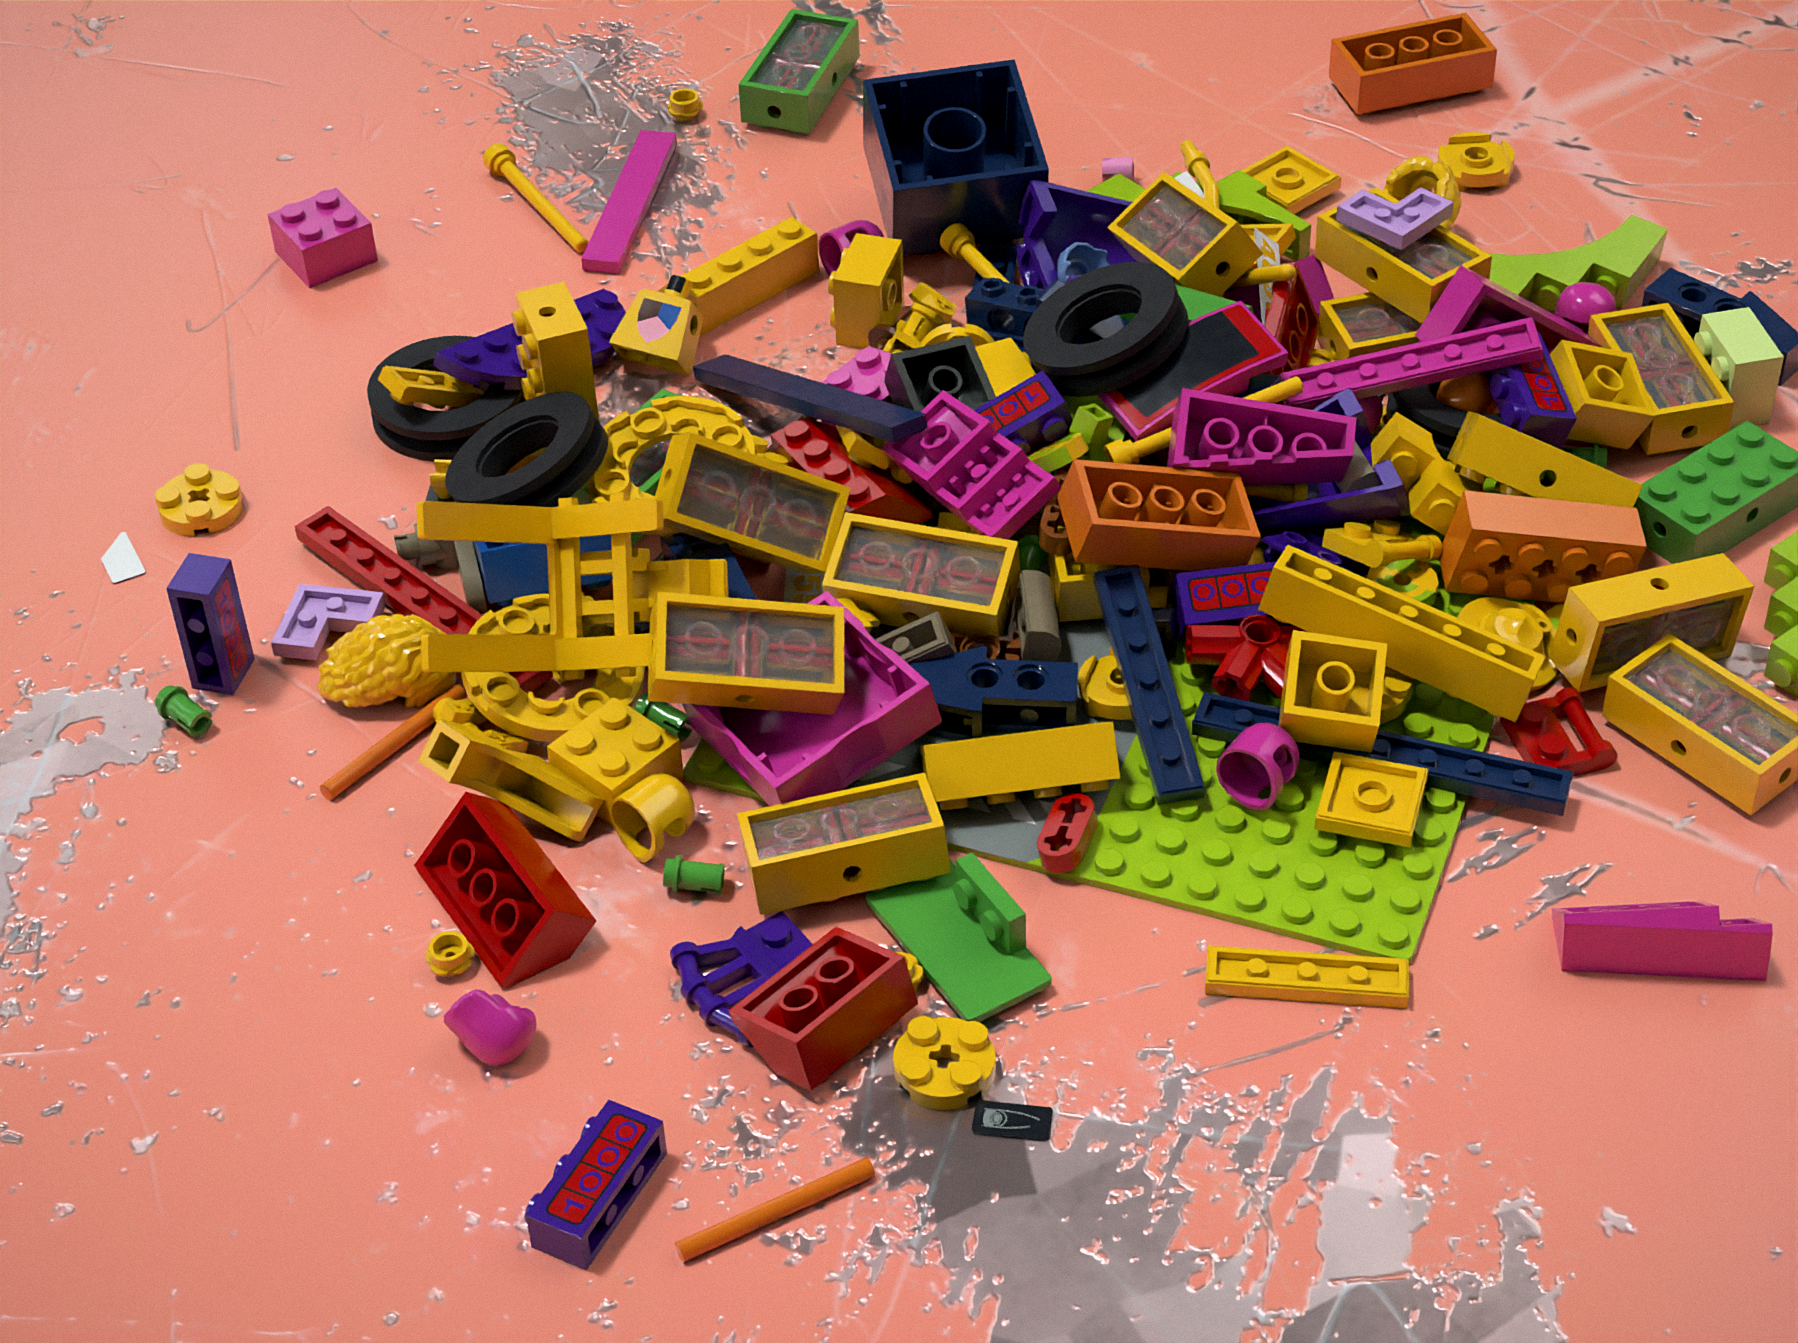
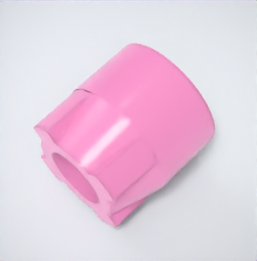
[1102,157,1134,182]

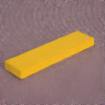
[1205,945,1409,1009]

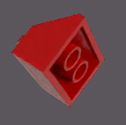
[728,927,918,1091]

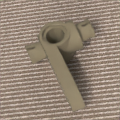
[394,523,487,613]

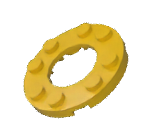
[585,396,757,537]
[462,594,645,742]

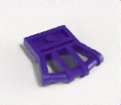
[669,911,813,1048]

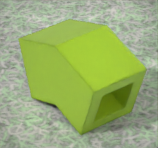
[1069,403,1114,460]

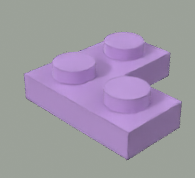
[1336,187,1454,250]
[271,584,386,660]

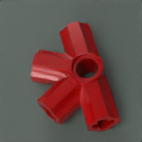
[1185,615,1307,701]

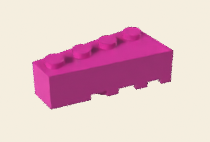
[1415,265,1602,355]
[1167,388,1357,486]

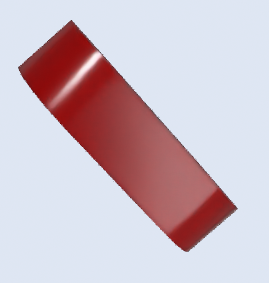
[1037,793,1097,873]

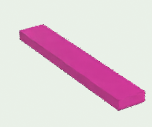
[581,130,677,274]
[1280,317,1543,410]

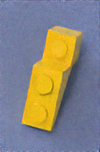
[1370,412,1477,536]
[418,719,604,842]

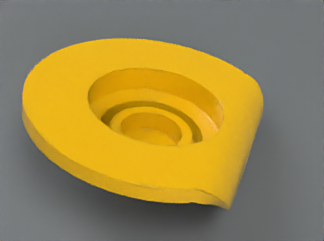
[1457,597,1561,691]

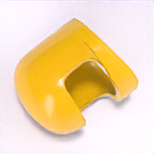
[609,773,695,863]

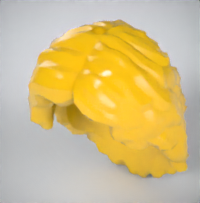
[1383,156,1462,231]
[317,614,457,708]

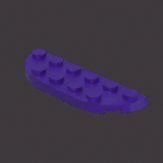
[433,289,626,390]

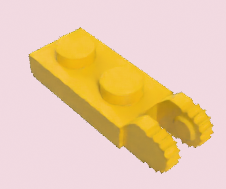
[378,366,484,409]

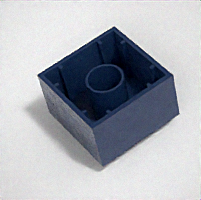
[863,59,1049,255]

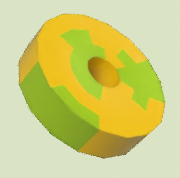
[1027,433,1089,473]
[1367,559,1439,607]

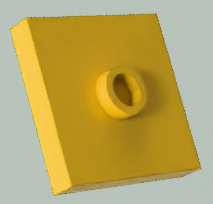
[1241,146,1342,214]
[1314,751,1428,848]

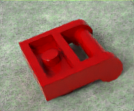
[1500,687,1618,776]

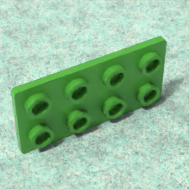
[866,852,1052,1022]

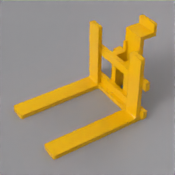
[416,492,729,680]

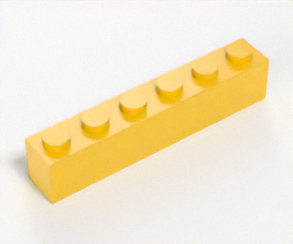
[1258,545,1546,723]

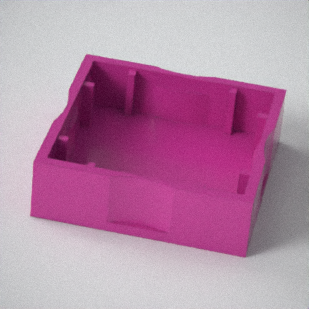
[682,591,942,806]

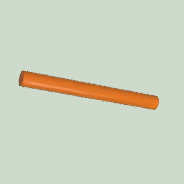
[319,684,467,800]
[674,1157,875,1262]

